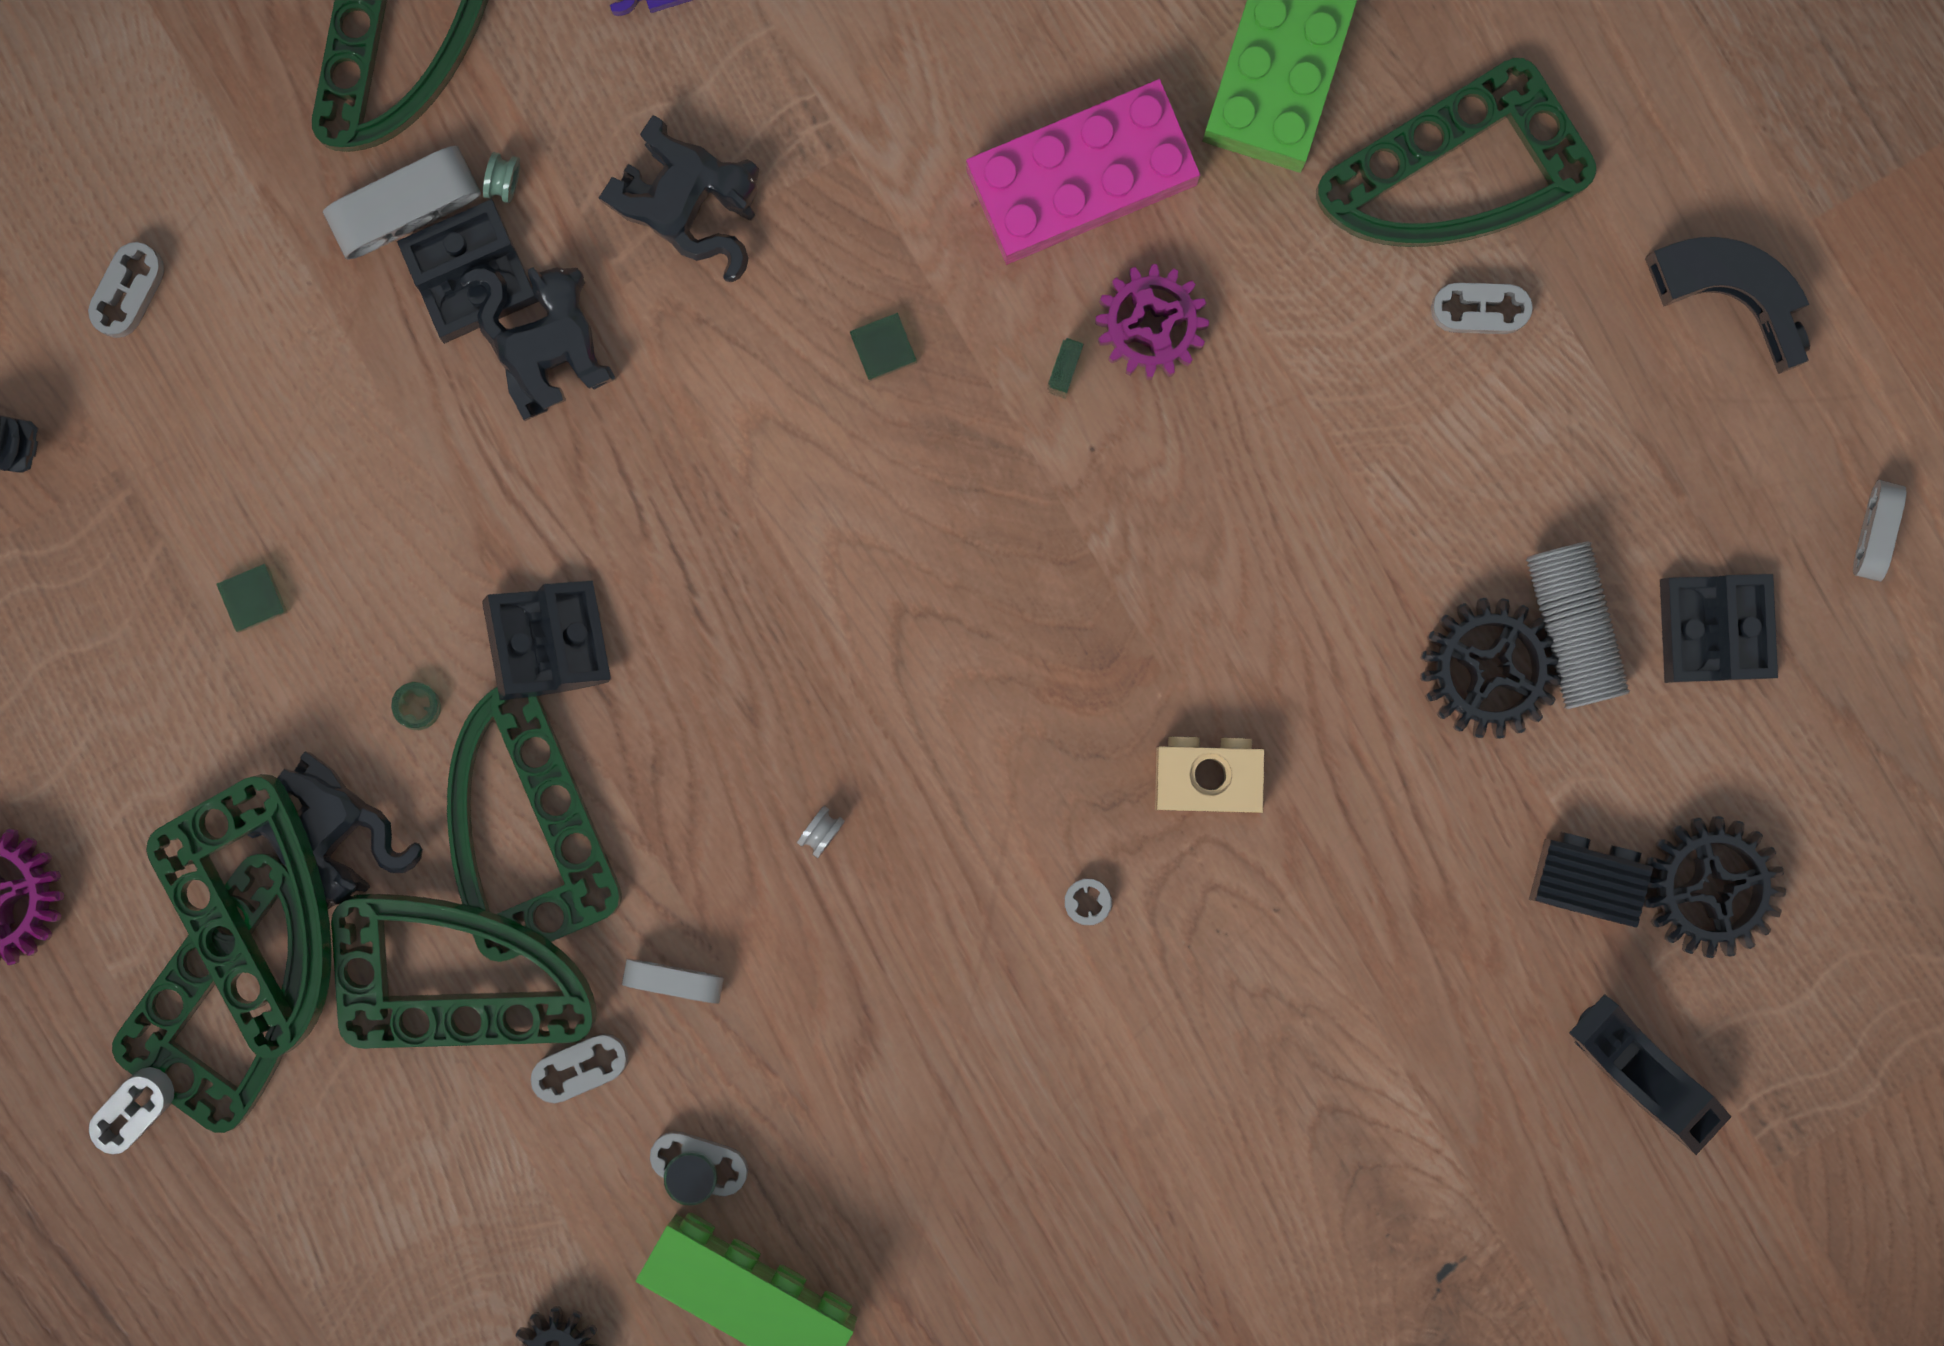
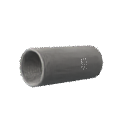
[1526,541,1631,709]

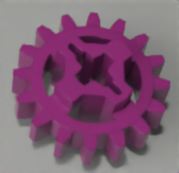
[1095,264,1209,380]

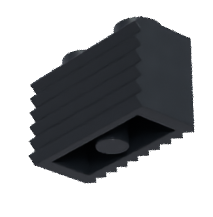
[1529,832,1653,928]

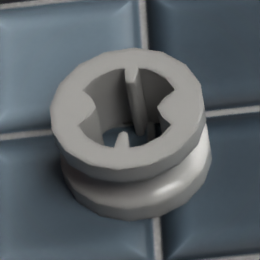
[797,806,845,858]
[1065,879,1112,925]

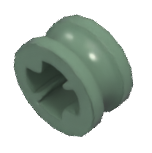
[483,152,520,203]

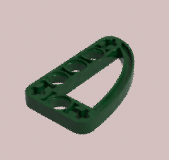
[312,0,488,152]
[1316,58,1596,247]
[447,687,622,962]
[146,774,332,1059]
[112,854,303,1133]
[331,894,597,1049]

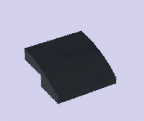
[397,199,539,344]
[1660,574,1778,683]
[482,580,611,700]

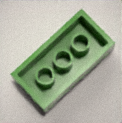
[1202,0,1357,173]
[635,1212,857,1346]

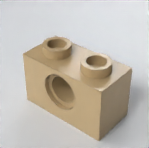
[1155,737,1264,813]

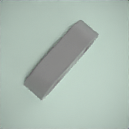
[88,242,164,338]
[1431,283,1533,334]
[1853,480,1907,582]
[622,959,724,1003]
[531,1034,628,1103]
[89,1067,174,1154]
[650,1131,748,1196]

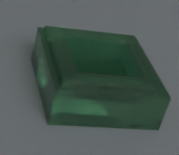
[850,313,917,382]
[1047,338,1084,399]
[216,564,288,633]

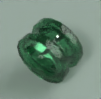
[391,682,441,731]

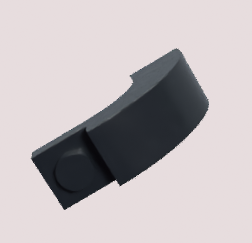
[1645,237,1810,374]
[1569,994,1732,1155]

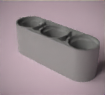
[323,146,481,260]

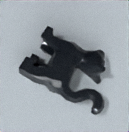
[599,115,759,282]
[460,265,615,421]
[244,751,423,909]

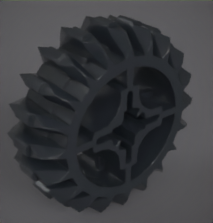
[1420,598,1561,739]
[1644,816,1786,958]

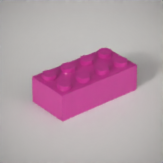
[966,79,1200,265]

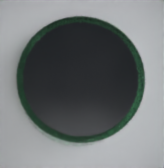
[664,1151,718,1206]

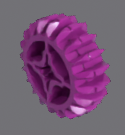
[0,829,65,965]

